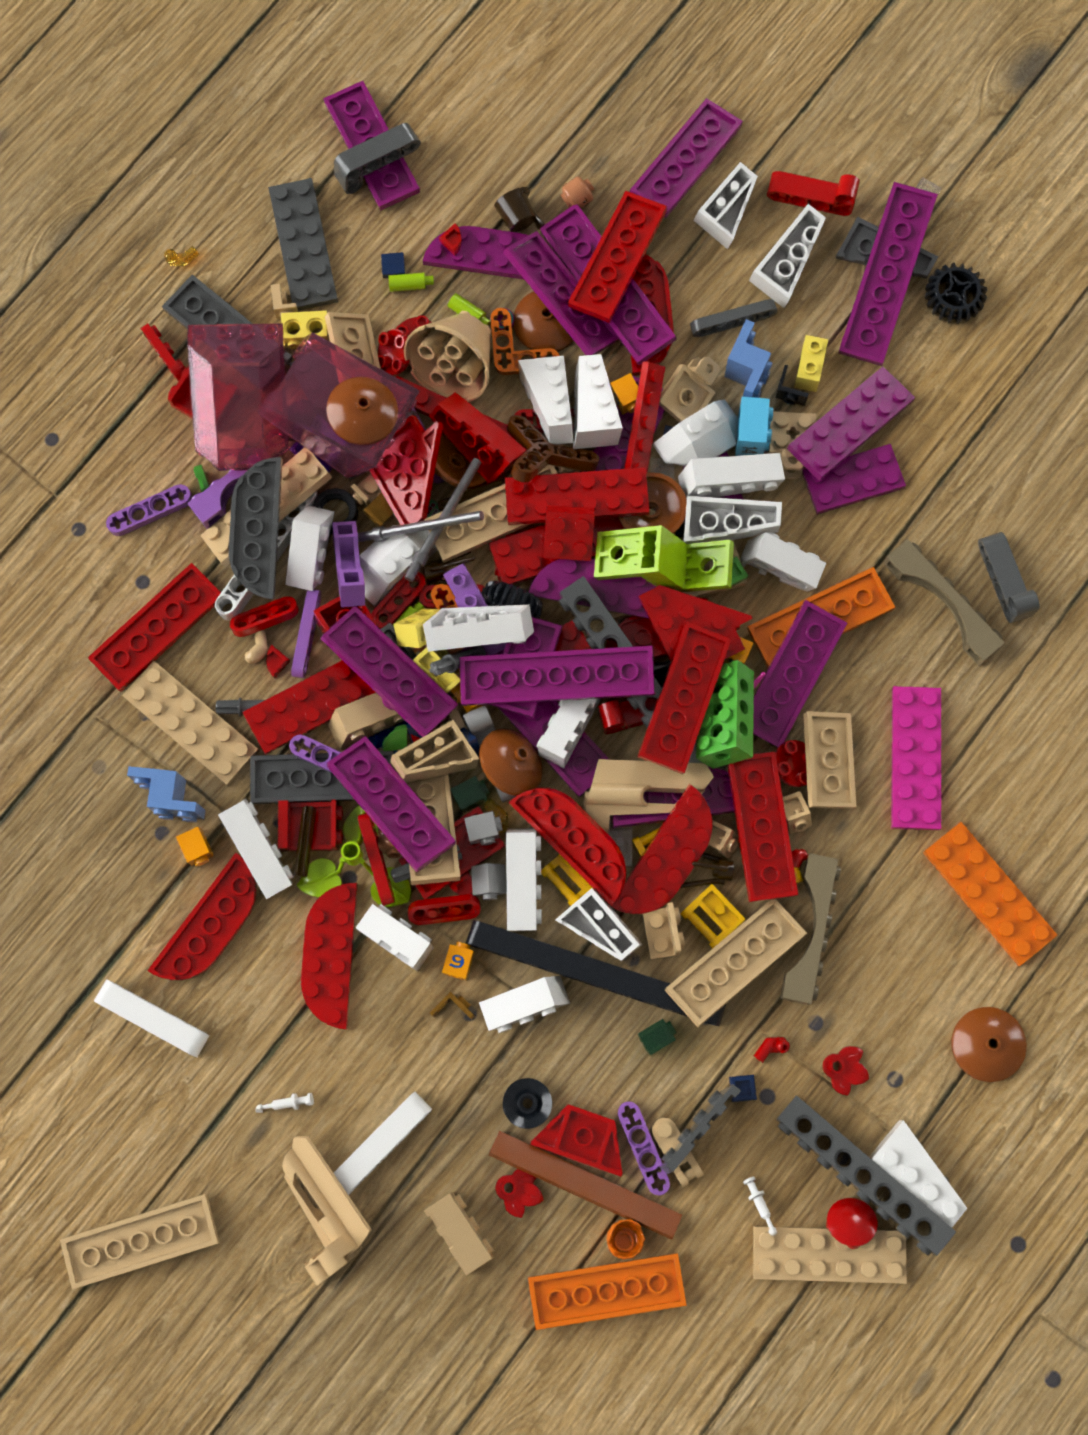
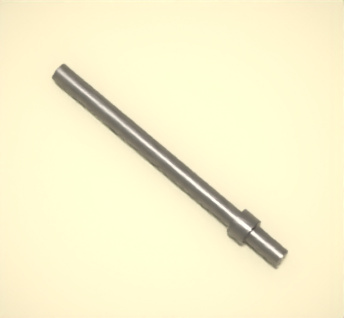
[404,458,482,582]
[358,511,484,542]

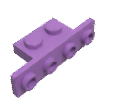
[443,563,507,655]

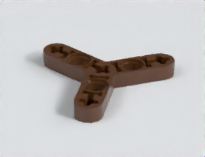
[507,415,600,482]

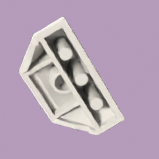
[653,399,738,466]
[359,525,437,607]

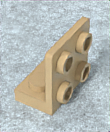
[642,902,685,960]

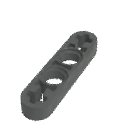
[690,299,778,337]

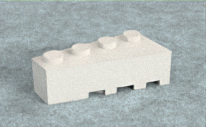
[749,204,826,308]
[573,354,623,449]
[683,496,782,544]
[423,605,534,652]
[218,798,294,899]
[506,828,542,931]
[869,1120,967,1228]

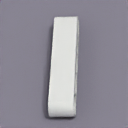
[94,979,210,1057]
[334,1092,432,1195]

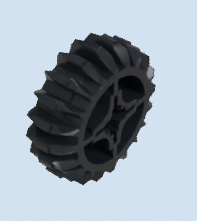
[925,263,987,324]
[481,581,543,619]

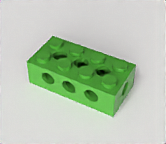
[696,660,754,769]

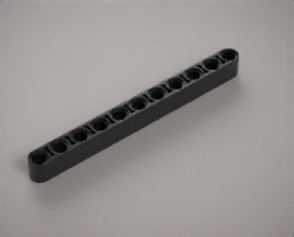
[465,920,726,1027]

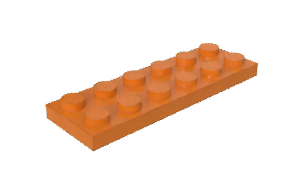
[747,567,896,668]
[923,822,1058,966]
[528,1253,687,1330]

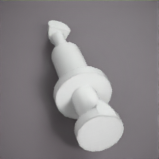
[255,1093,314,1113]
[743,1177,777,1236]

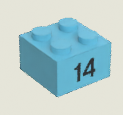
[735,397,773,456]

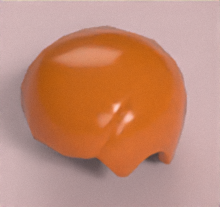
[606,1219,645,1260]

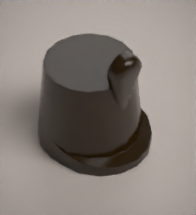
[494,187,544,232]

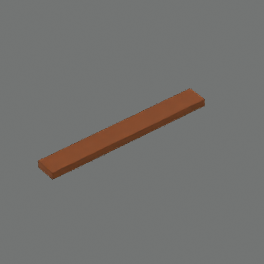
[489,1131,682,1240]

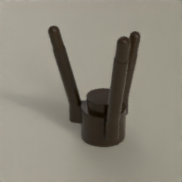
[424,551,475,585]
[680,853,734,888]

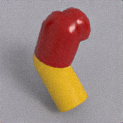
[792,849,808,884]

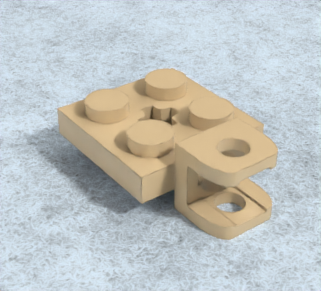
[659,356,720,423]
[769,412,816,480]

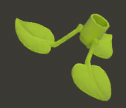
[297,805,411,907]

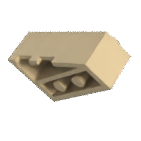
[328,693,405,750]
[390,720,479,783]
[424,1192,494,1276]

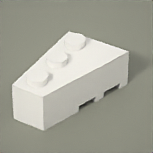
[693,162,758,249]
[285,505,335,591]
[740,532,826,592]
[555,888,642,961]
[356,904,434,972]
[479,976,570,1033]

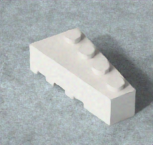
[518,356,573,444]
[678,453,785,499]
[536,698,601,768]

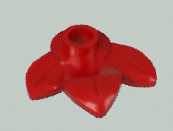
[822,1046,869,1096]
[495,1169,544,1218]

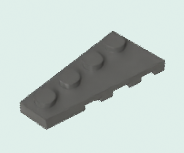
[836,217,938,279]
[660,1084,741,1174]

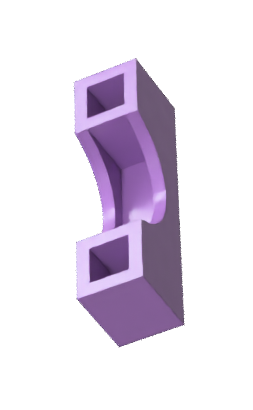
[187,449,269,529]
[332,521,365,607]

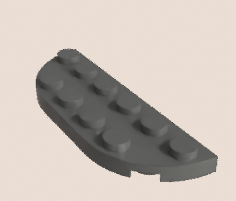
[229,457,283,600]

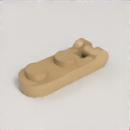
[652,1118,704,1188]

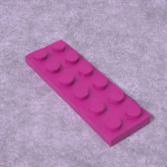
[891,686,941,831]

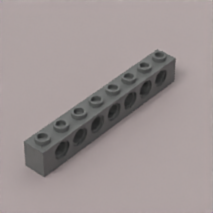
[558,576,662,728]
[776,1095,956,1256]

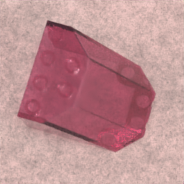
[187,323,289,471]

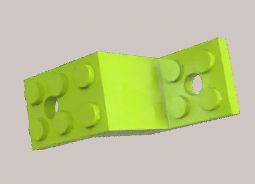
[594,525,734,592]

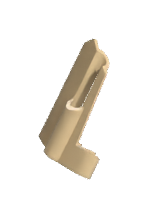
[583,759,714,834]
[282,1136,372,1286]

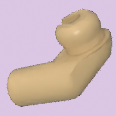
[245,631,268,664]

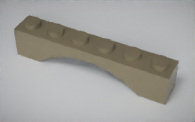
[883,539,1005,666]
[780,853,841,1005]

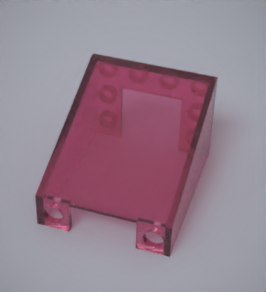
[257,332,420,478]

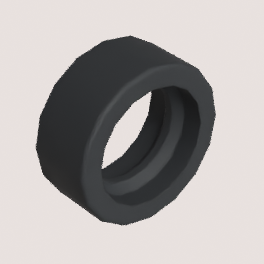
[313,488,358,534]

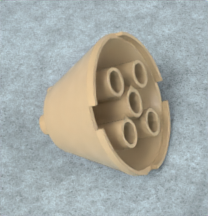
[404,311,491,402]

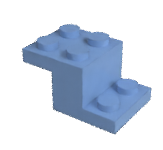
[725,319,773,398]
[127,766,206,823]

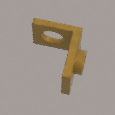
[362,492,393,527]
[430,992,475,1020]

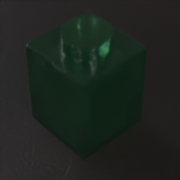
[450,776,489,814]
[637,1019,677,1056]

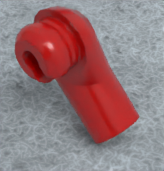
[753,1037,790,1063]

